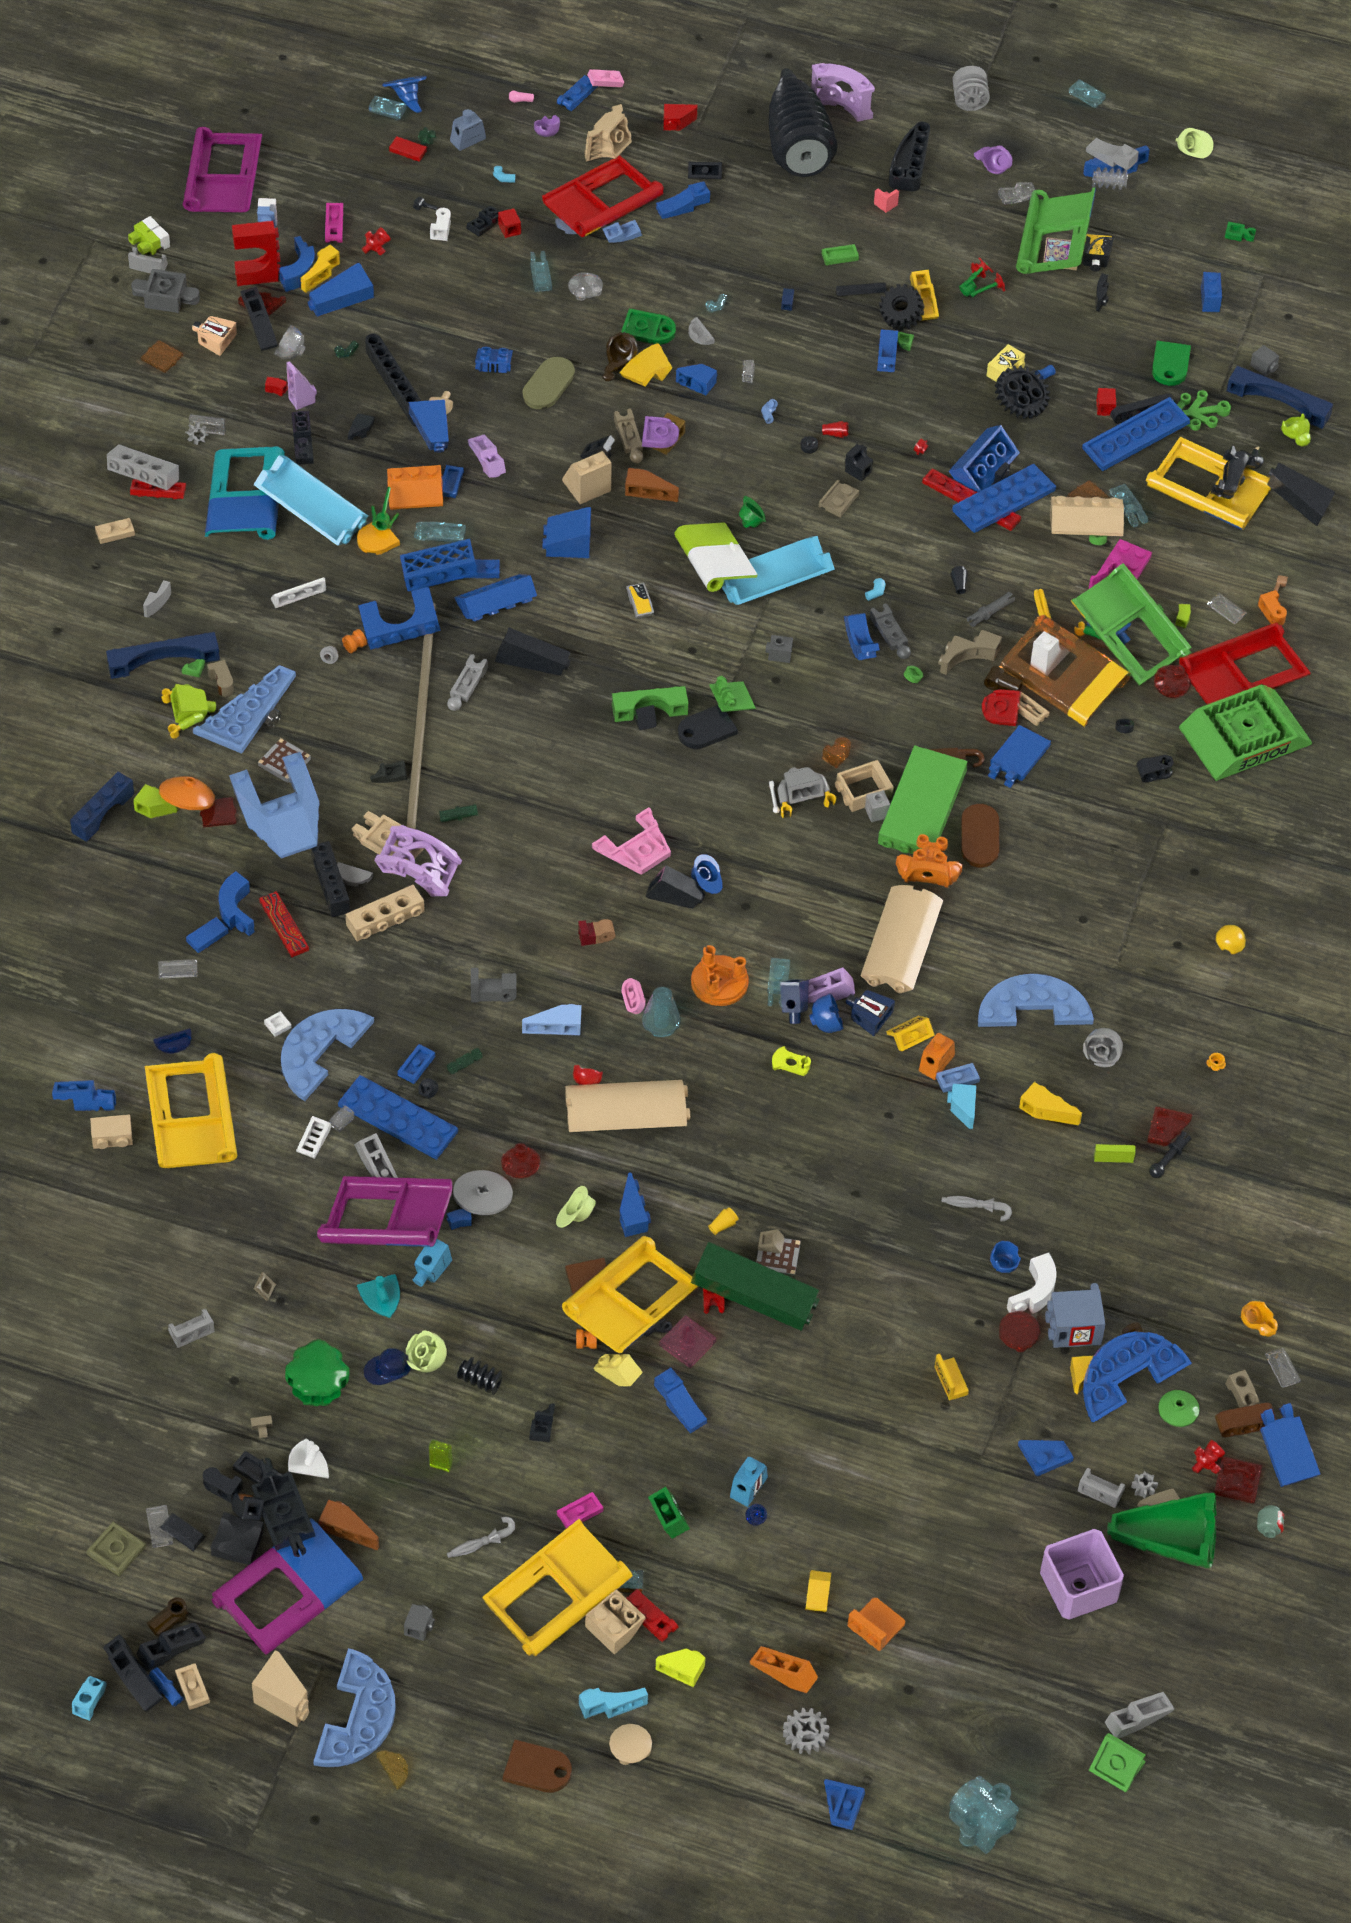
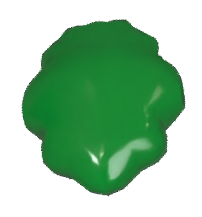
[285,1339,349,1406]

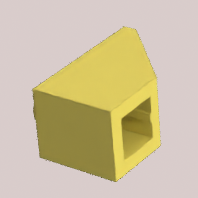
[594,1354,643,1386]

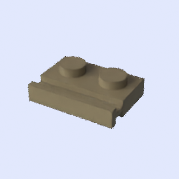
[818,480,859,518]

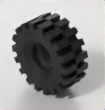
[879,284,925,331]

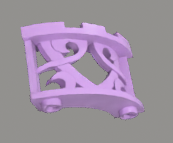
[811,63,875,122]
[374,825,462,897]

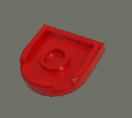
[981,690,1021,726]

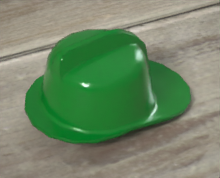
[739,496,766,528]

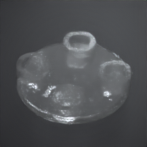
[568,272,603,300]

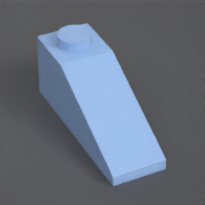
[522,1004,581,1035]

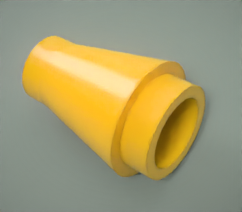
[708,1207,739,1235]

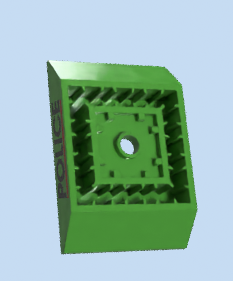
[1179,684,1312,781]

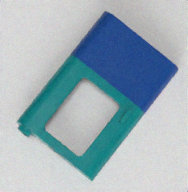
[205,446,285,540]

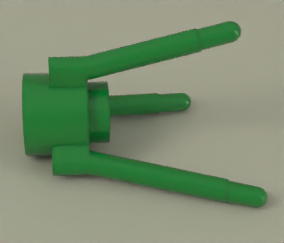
[371,486,399,530]

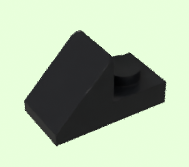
[580,435,614,459]

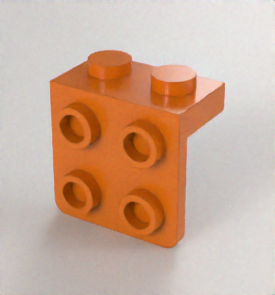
[848,1598,905,1651]

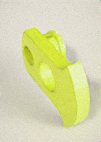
[772,1046,811,1076]

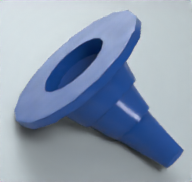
[382,76,427,113]

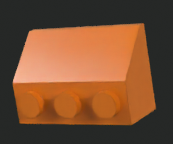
[387,465,443,510]

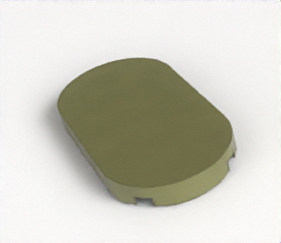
[523,357,575,409]

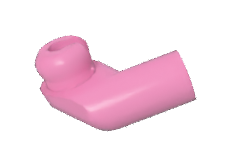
[509,91,534,103]

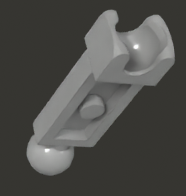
[447,654,488,711]

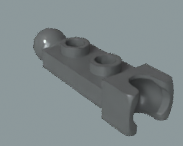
[870,604,911,659]

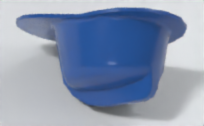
[691,854,722,894]

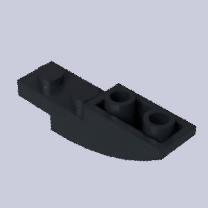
[240,286,278,351]
[291,411,314,465]
[103,1634,163,1712]

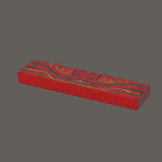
[259,891,309,957]

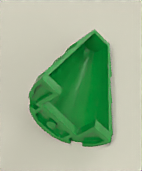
[1107,1493,1216,1569]

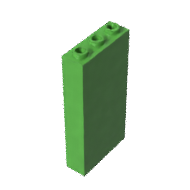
[878,745,967,854]

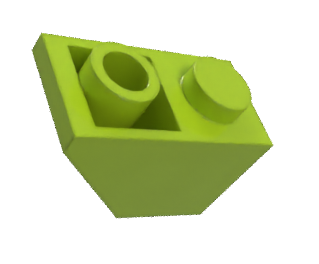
[134,784,179,818]

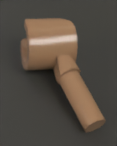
[1273,575,1288,592]

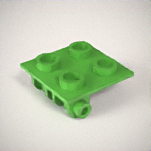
[709,676,755,712]

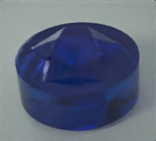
[745,1504,767,1526]

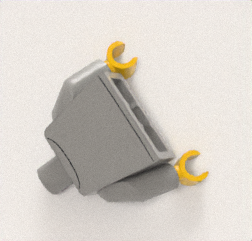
[778,767,836,818]

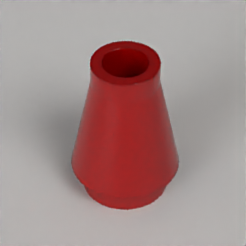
[822,421,848,438]

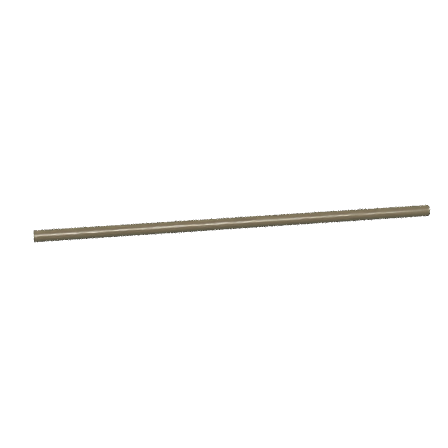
[406,603,436,829]

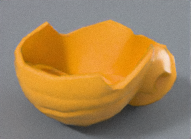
[1241,1301,1278,1337]

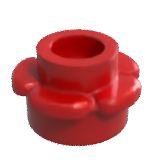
[913,439,929,455]

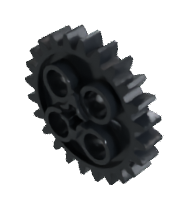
[995,365,1050,419]

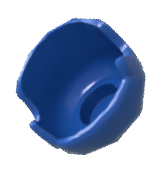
[990,1241,1021,1273]

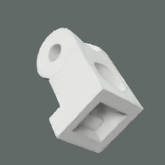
[430,208,451,241]

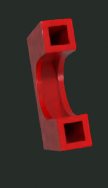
[232,221,281,286]

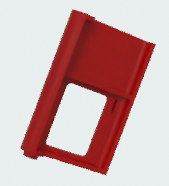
[542,155,664,237]

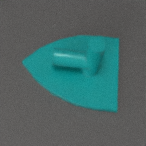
[357,1274,400,1318]

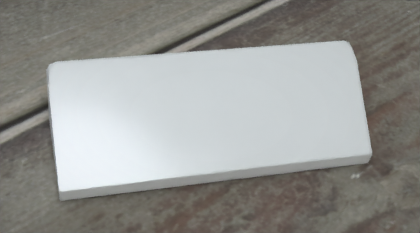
[271,577,326,608]

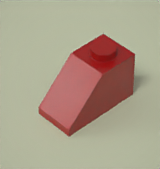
[663,104,697,131]

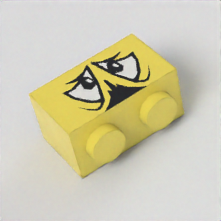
[987,344,1025,382]

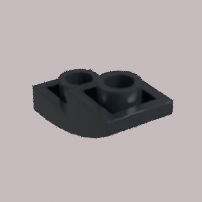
[466,206,499,237]
[1095,273,1109,312]

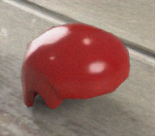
[573,1065,603,1085]

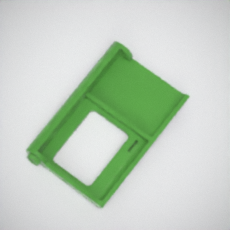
[1016,187,1096,274]

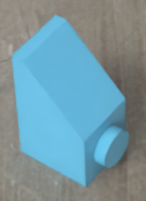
[947,1084,976,1129]

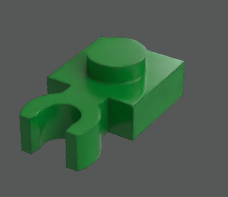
[1225,222,1256,242]

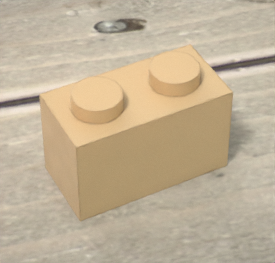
[90,1115,133,1149]

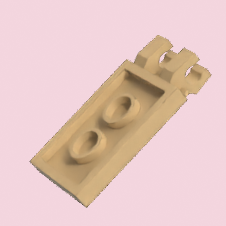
[352,811,424,861]

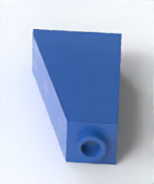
[308,263,374,316]

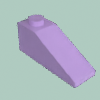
[287,361,317,410]
[794,968,855,1003]

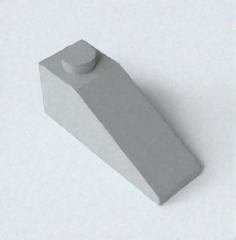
[354,1133,398,1178]

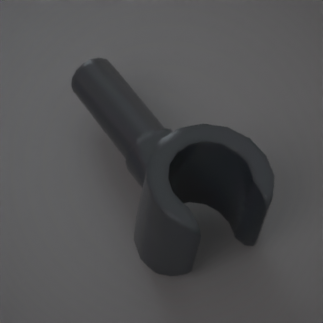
[413,197,438,211]

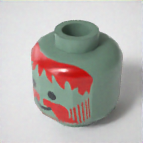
[1257,1505,1285,1538]

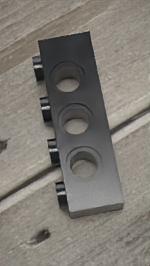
[311,841,350,917]

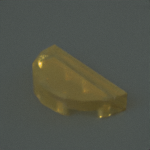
[376,1750,408,1790]

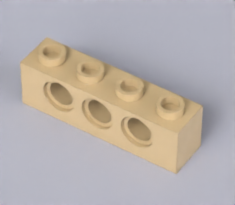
[346,885,424,941]

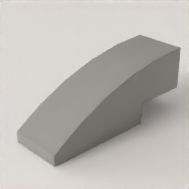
[1105,1692,1174,1739]

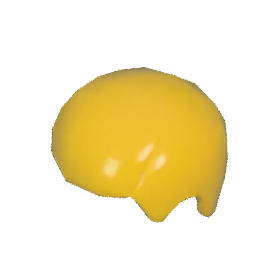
[1216,925,1246,954]

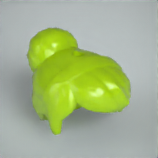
[1281,414,1311,447]

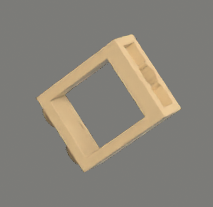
[835,760,894,812]

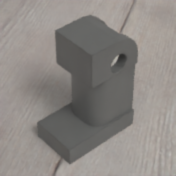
[471,968,517,1002]

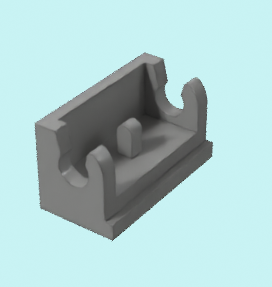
[128,247,168,273]
[168,1309,215,1348]
[1078,1468,1125,1508]

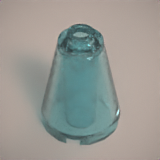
[642,987,681,1037]

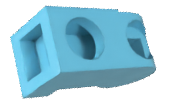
[72,1676,106,1721]

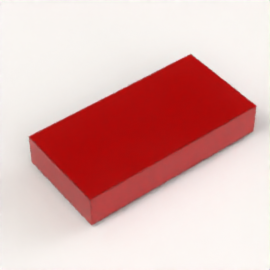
[389,136,427,162]

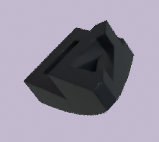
[529,1403,555,1442]

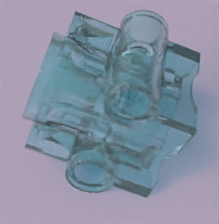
[949,1776,1019,1854]

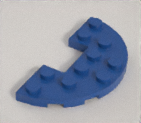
[1083,1332,1192,1422]

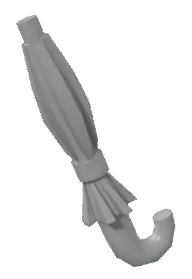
[942,1196,1012,1221]
[446,1517,515,1558]

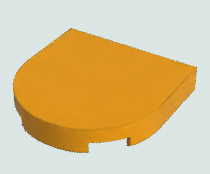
[357,523,400,555]

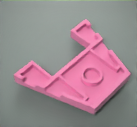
[592,807,671,875]

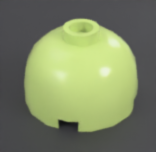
[406,1330,447,1373]

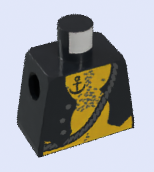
[1082,234,1114,272]

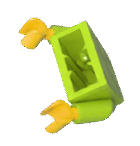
[161,684,216,739]

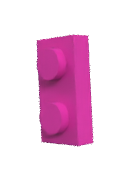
[557,1492,603,1529]

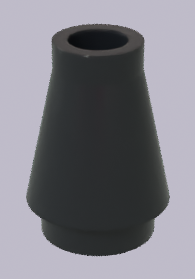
[950,566,968,594]

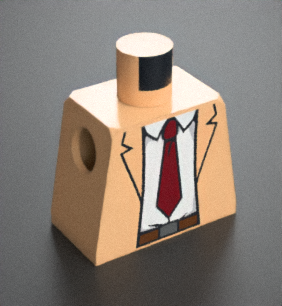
[192,316,237,356]

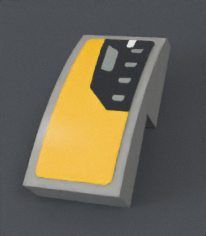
[626,583,654,619]

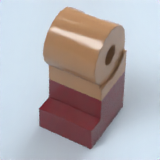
[578,919,616,946]

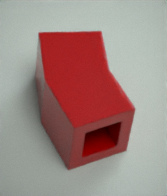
[265,377,288,396]

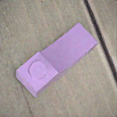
[468,435,506,478]

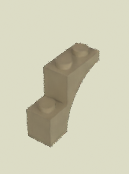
[938,630,1002,675]

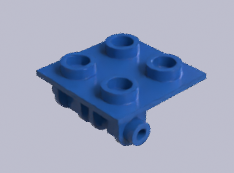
[475,347,513,373]

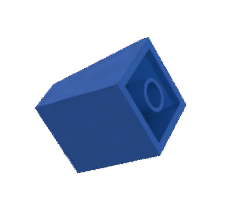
[409,400,449,452]
[543,507,591,558]

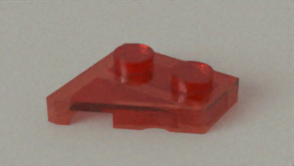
[1147,1106,1192,1146]

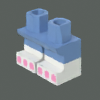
[257,198,277,228]

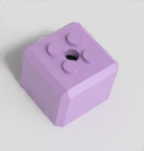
[1040,1529,1124,1620]

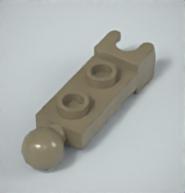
[614,409,643,463]

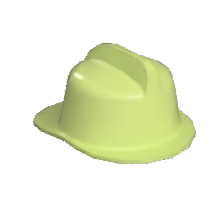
[1175,128,1213,158]
[556,1186,596,1228]

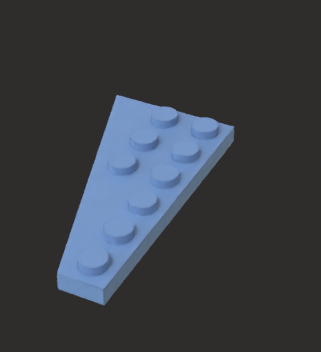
[193,665,296,754]

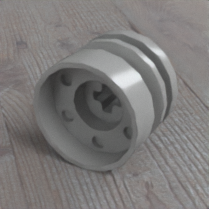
[953,66,990,111]

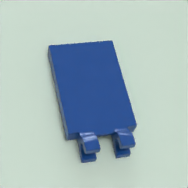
[988,725,1051,788]
[1260,1403,1320,1487]

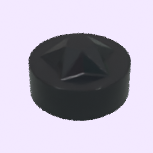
[800,436,818,454]
[1115,719,1134,733]
[418,1078,438,1099]

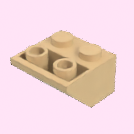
[585,1589,645,1654]

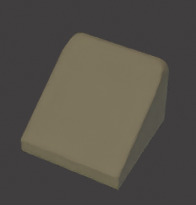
[758,1229,784,1253]

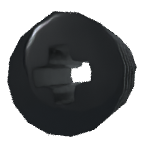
[457,1357,503,1396]

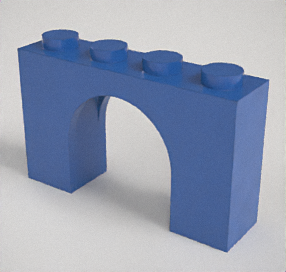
[358,587,441,649]

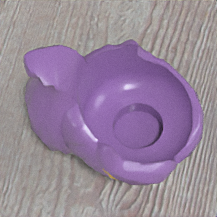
[974,146,1012,174]

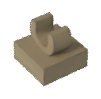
[251,1415,272,1438]

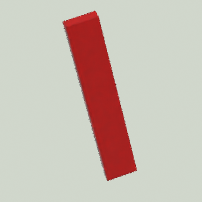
[922,468,1021,531]

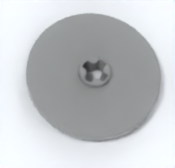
[453,1170,513,1215]

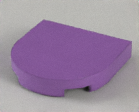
[642,416,679,448]

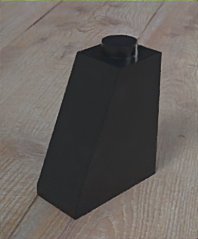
[645,866,705,909]

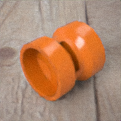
[342,629,367,653]
[576,1329,597,1349]

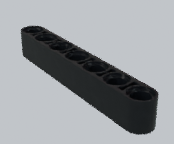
[365,333,421,427]

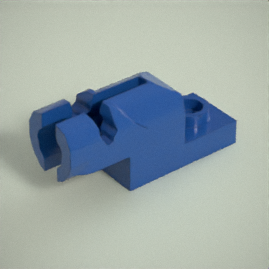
[52,1080,116,1111]

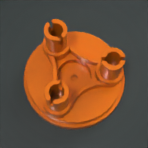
[691,945,749,1006]

